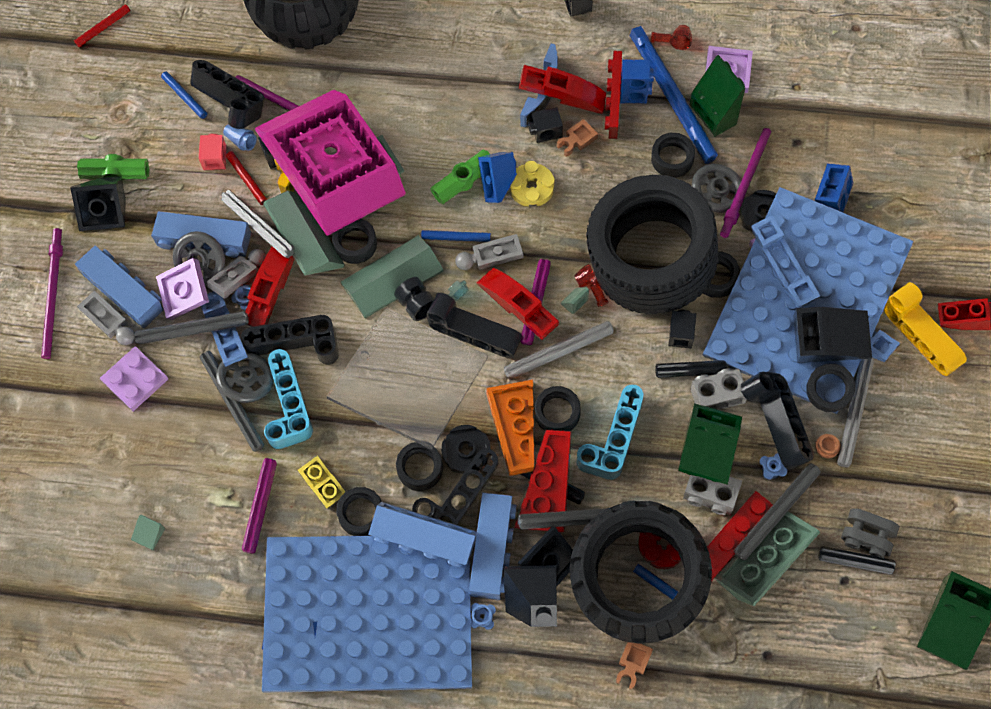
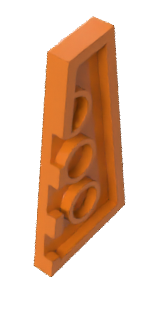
[486,379,534,476]

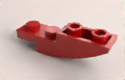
[518,65,606,114]
[245,246,295,327]
[477,267,559,340]
[937,298,991,330]

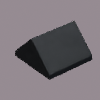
[518,526,573,587]

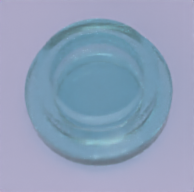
[448,280,469,301]

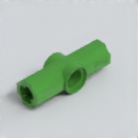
[430,149,490,204]
[77,154,150,181]

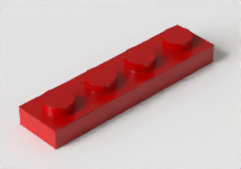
[604,51,622,139]
[707,491,773,582]

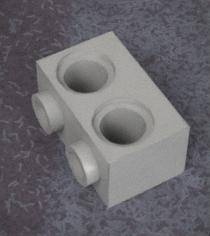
[690,368,747,410]
[683,475,742,515]

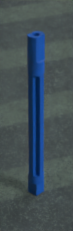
[630,26,718,164]

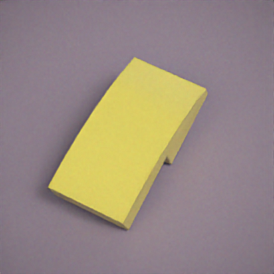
[298,455,345,509]

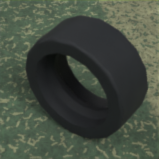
[651,132,695,178]
[332,218,377,264]
[702,251,740,298]
[806,364,855,412]
[535,386,581,431]
[396,441,443,491]
[336,487,382,536]

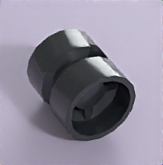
[394,277,434,321]

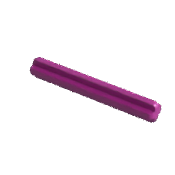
[520,259,551,346]
[241,458,277,554]

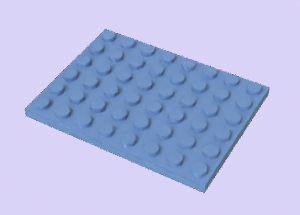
[703,187,914,414]
[262,536,472,693]

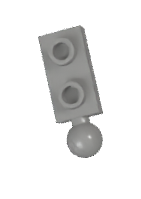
[455,234,524,270]
[207,249,266,299]
[77,291,135,346]

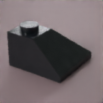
[70,176,126,231]
[504,565,557,627]

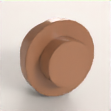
[815,434,841,459]

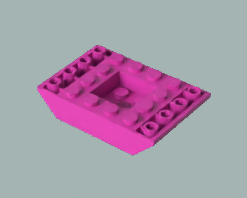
[255,90,406,236]

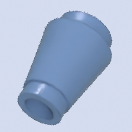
[223,124,257,151]

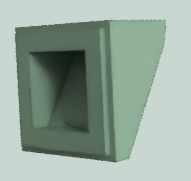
[561,287,589,314]
[131,514,165,550]

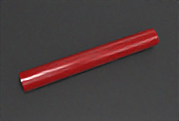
[74,4,131,48]
[226,151,268,205]

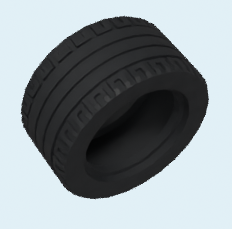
[586,175,719,314]

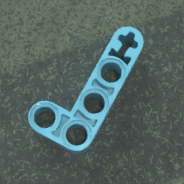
[264,349,313,449]
[576,385,644,480]

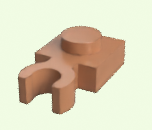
[557,119,598,157]
[616,642,653,690]

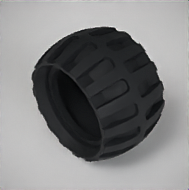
[243,0,358,49]
[570,500,712,644]

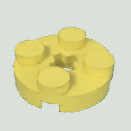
[510,161,555,207]

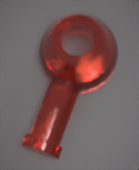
[651,25,692,50]
[574,264,608,307]

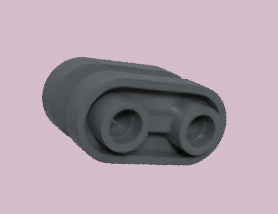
[841,509,900,558]

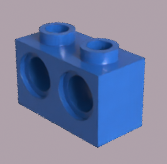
[620,60,654,104]
[815,163,854,213]

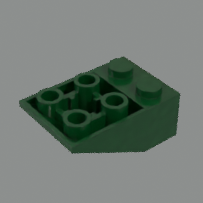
[689,55,745,137]
[678,403,742,485]
[917,571,991,670]

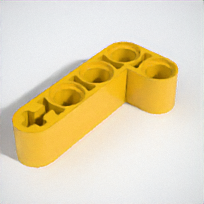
[884,282,967,376]

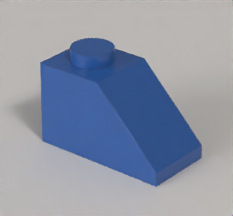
[478,152,517,203]

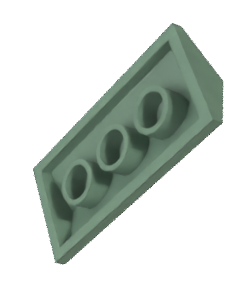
[264,191,345,276]
[341,235,444,319]
[715,512,820,606]

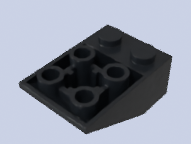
[793,307,872,363]

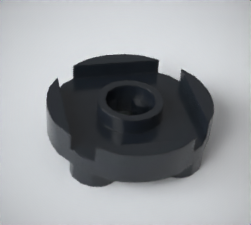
[740,190,777,232]
[441,425,491,474]

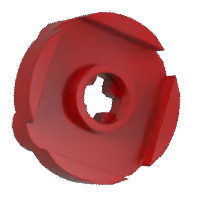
[638,533,682,569]

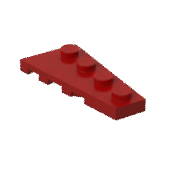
[514,430,572,532]

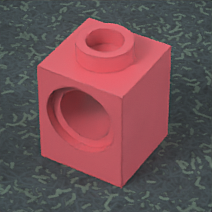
[199,134,227,170]

